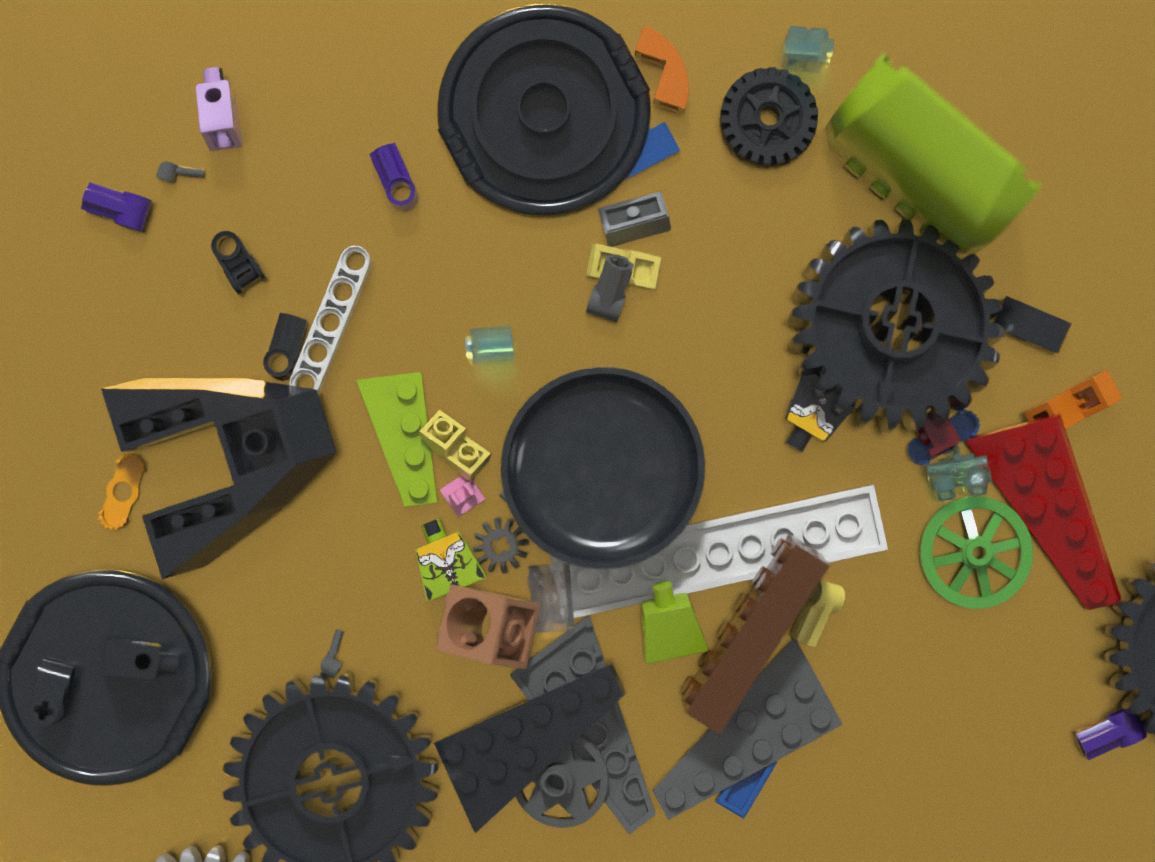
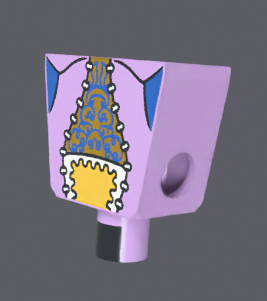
[196,67,242,151]

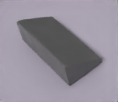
[598,191,671,247]

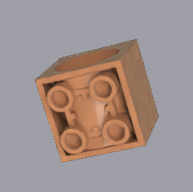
[436,585,541,669]

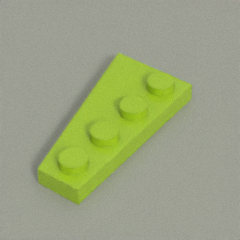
[356,372,438,507]

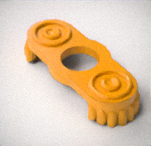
[98,453,145,530]

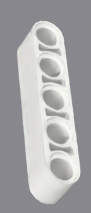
[289,245,372,394]

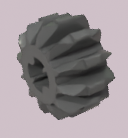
[473,517,529,574]

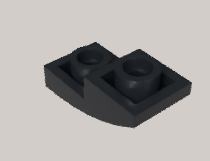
[994,296,1072,354]

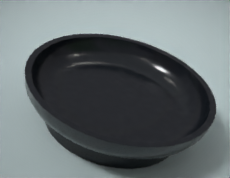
[501,367,705,569]

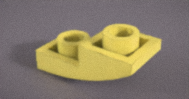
[419,410,491,482]

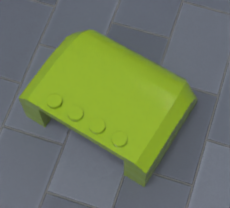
[826,53,1042,253]

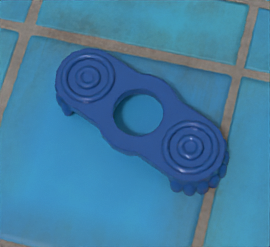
[907,410,980,465]

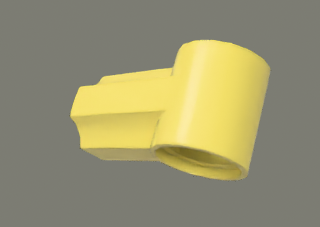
[790,580,845,647]

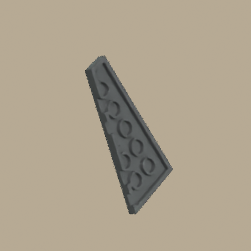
[510,615,656,835]
[652,638,843,820]

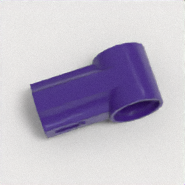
[369,143,418,211]
[81,182,152,232]
[1075,709,1147,760]

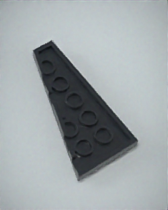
[434,664,626,833]

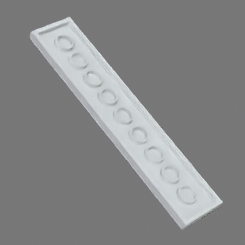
[550,485,888,620]

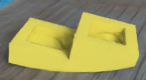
[586,244,661,289]

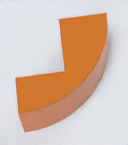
[635,26,689,113]
[1024,370,1123,429]

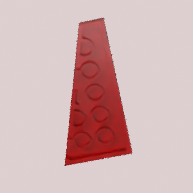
[965,414,1122,610]

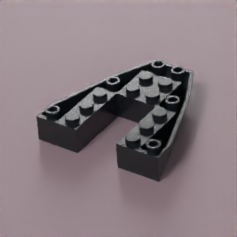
[101,378,337,579]

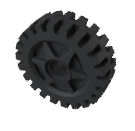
[720,67,818,167]

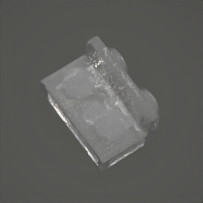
[528,563,575,633]

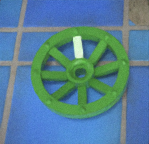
[919,496,1033,609]

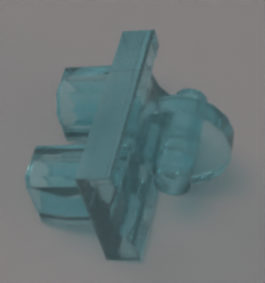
[927,446,992,501]

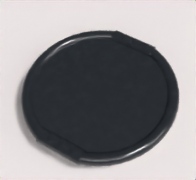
[437,4,651,217]
[0,569,212,786]

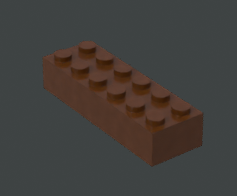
[680,534,830,734]

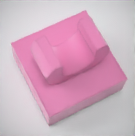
[440,476,486,517]

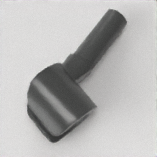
[156,161,204,183]
[321,630,344,678]

